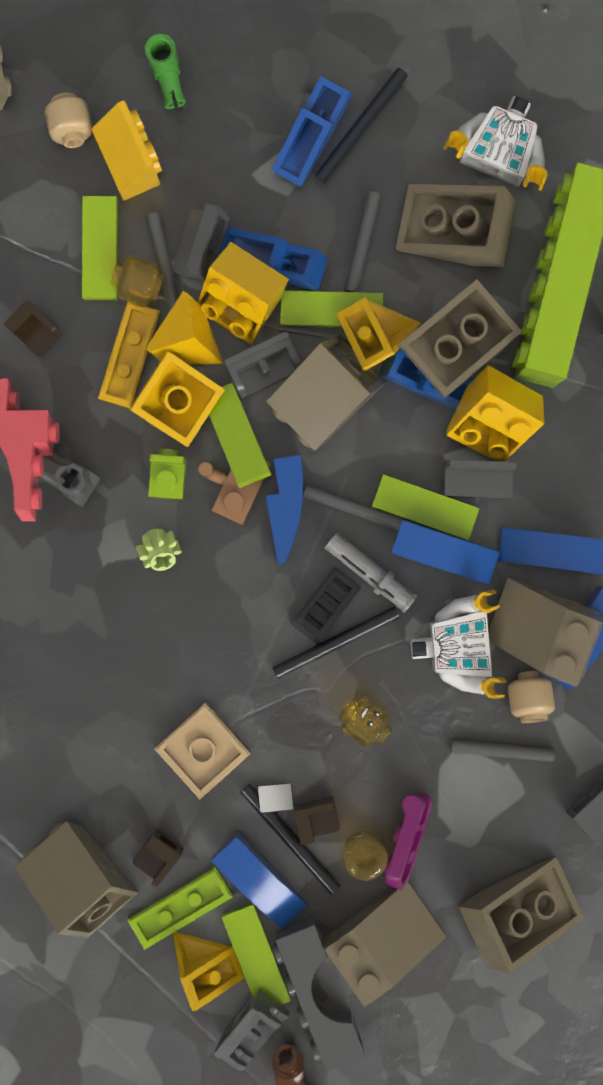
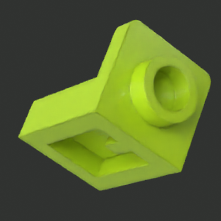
[148,449,187,500]

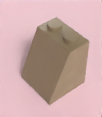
[266,334,386,451]
[14,821,139,938]

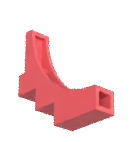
[0,378,60,521]

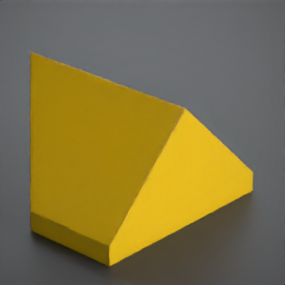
[145,291,224,365]
[336,297,421,371]
[173,931,245,1011]

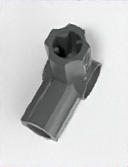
[38,451,101,507]

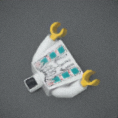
[443,96,548,191]
[410,590,506,699]

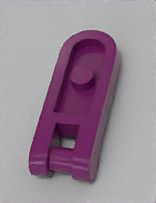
[383,793,433,890]

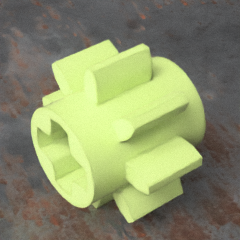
[136,529,182,571]

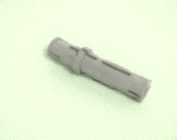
[324,532,417,613]

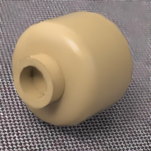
[44,92,93,148]
[508,671,555,723]

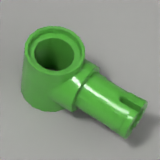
[145,34,186,109]

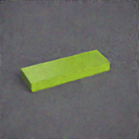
[82,196,118,300]
[280,291,383,328]
[209,383,271,488]
[371,474,480,541]
[127,866,234,950]
[221,902,291,1005]

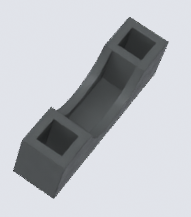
[272,916,365,1071]

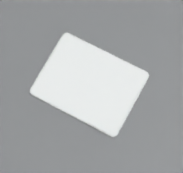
[258,784,293,813]

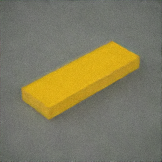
[98,301,161,409]

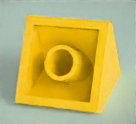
[129,351,225,447]

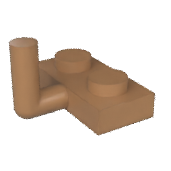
[198,461,272,525]

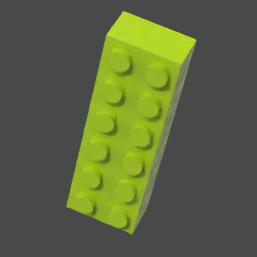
[511,162,603,388]

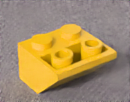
[91,100,162,201]
[197,242,289,345]
[446,365,545,462]

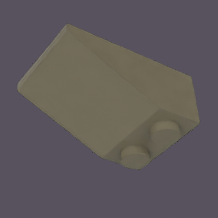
[396,184,517,268]
[398,279,523,398]
[488,576,603,687]
[458,857,584,973]
[323,881,446,1007]

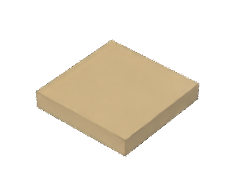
[154,702,251,800]

